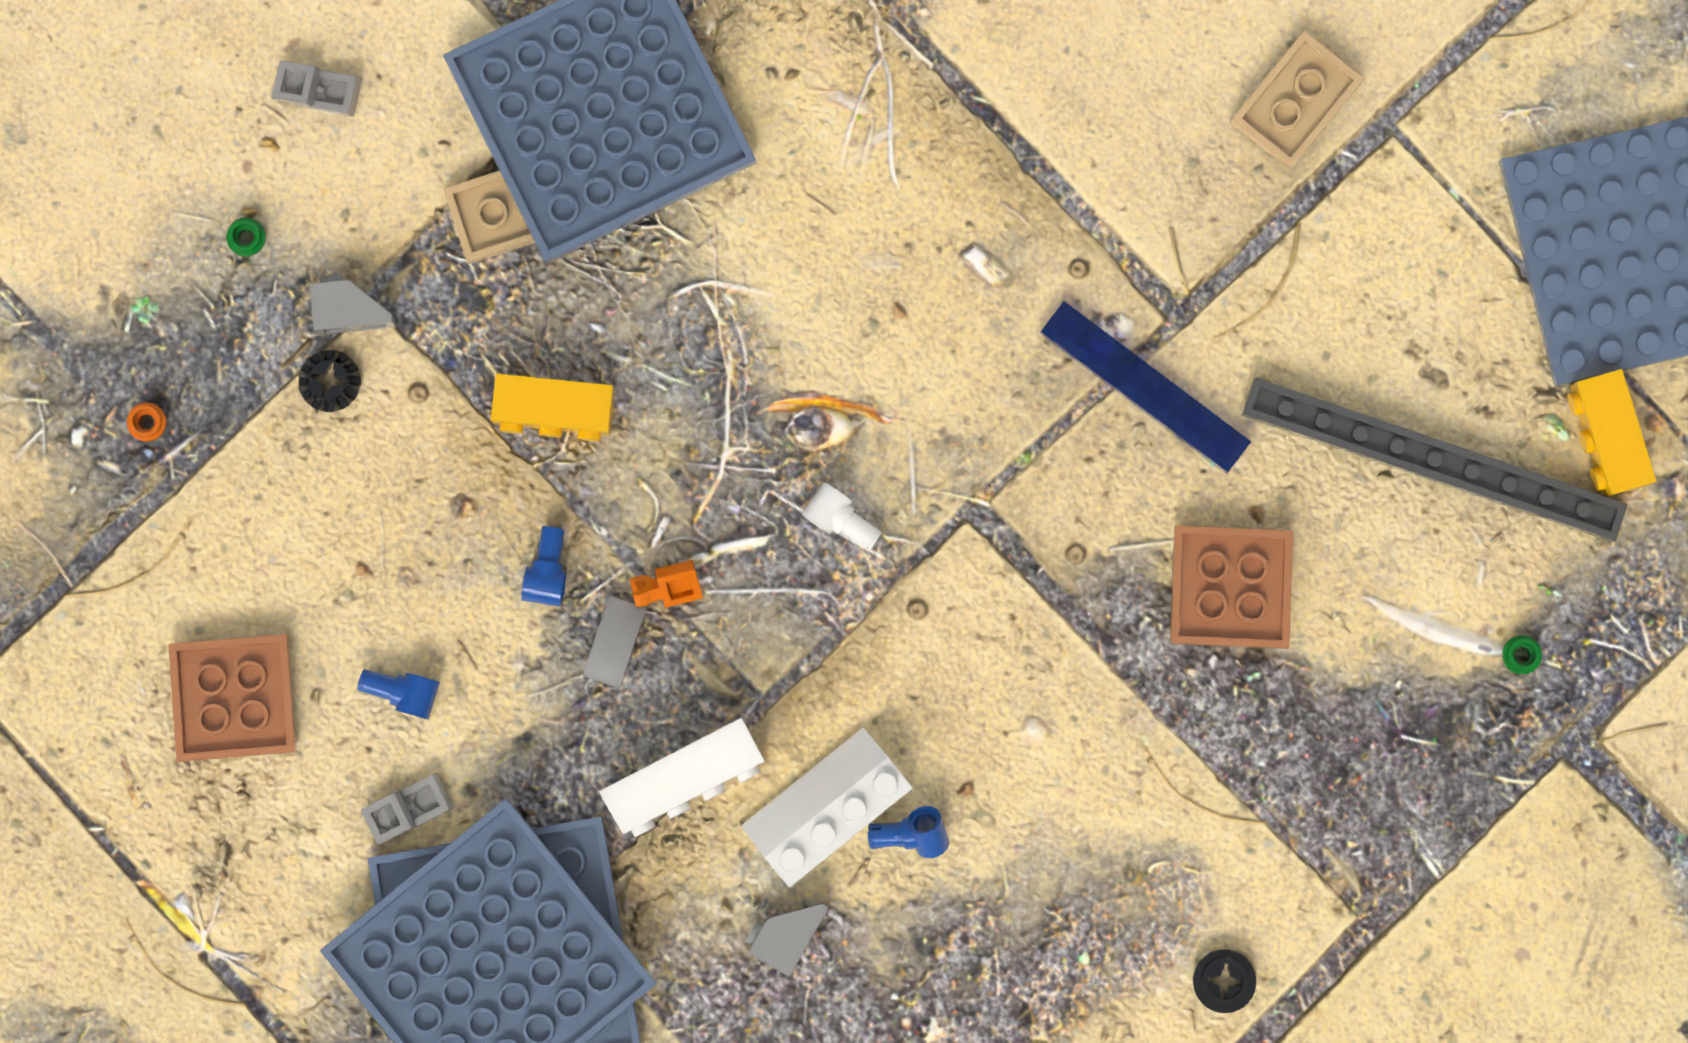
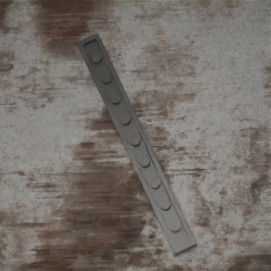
[1241,377,1628,542]

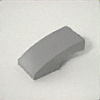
[271,60,362,117]
[583,596,647,688]
[361,773,454,845]

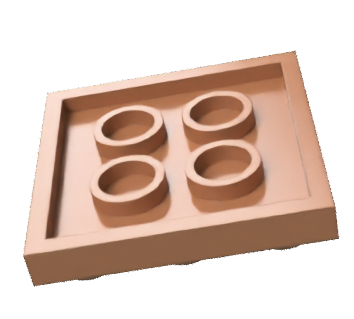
[1170,526,1293,649]
[168,634,297,762]

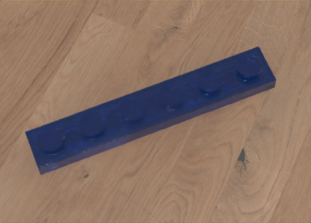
[1040,301,1251,474]

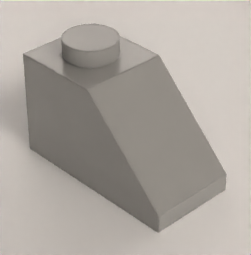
[310,275,397,335]
[745,903,829,977]

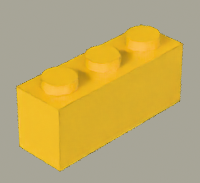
[1567,369,1657,497]
[491,374,615,442]

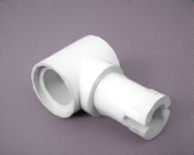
[801,482,882,551]

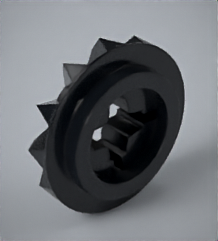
[298,350,361,412]
[1192,949,1256,1013]

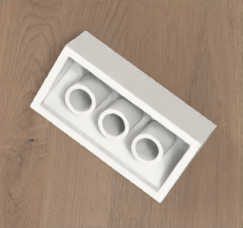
[599,718,765,837]
[741,727,913,888]

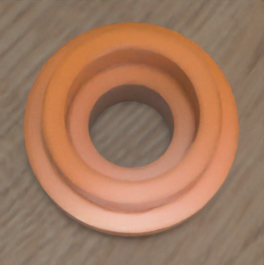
[127,402,167,442]

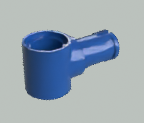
[521,526,566,607]
[357,669,440,720]
[868,806,950,858]

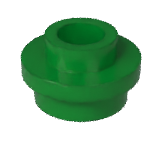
[226,217,266,257]
[1502,635,1542,675]

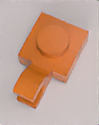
[630,559,703,608]

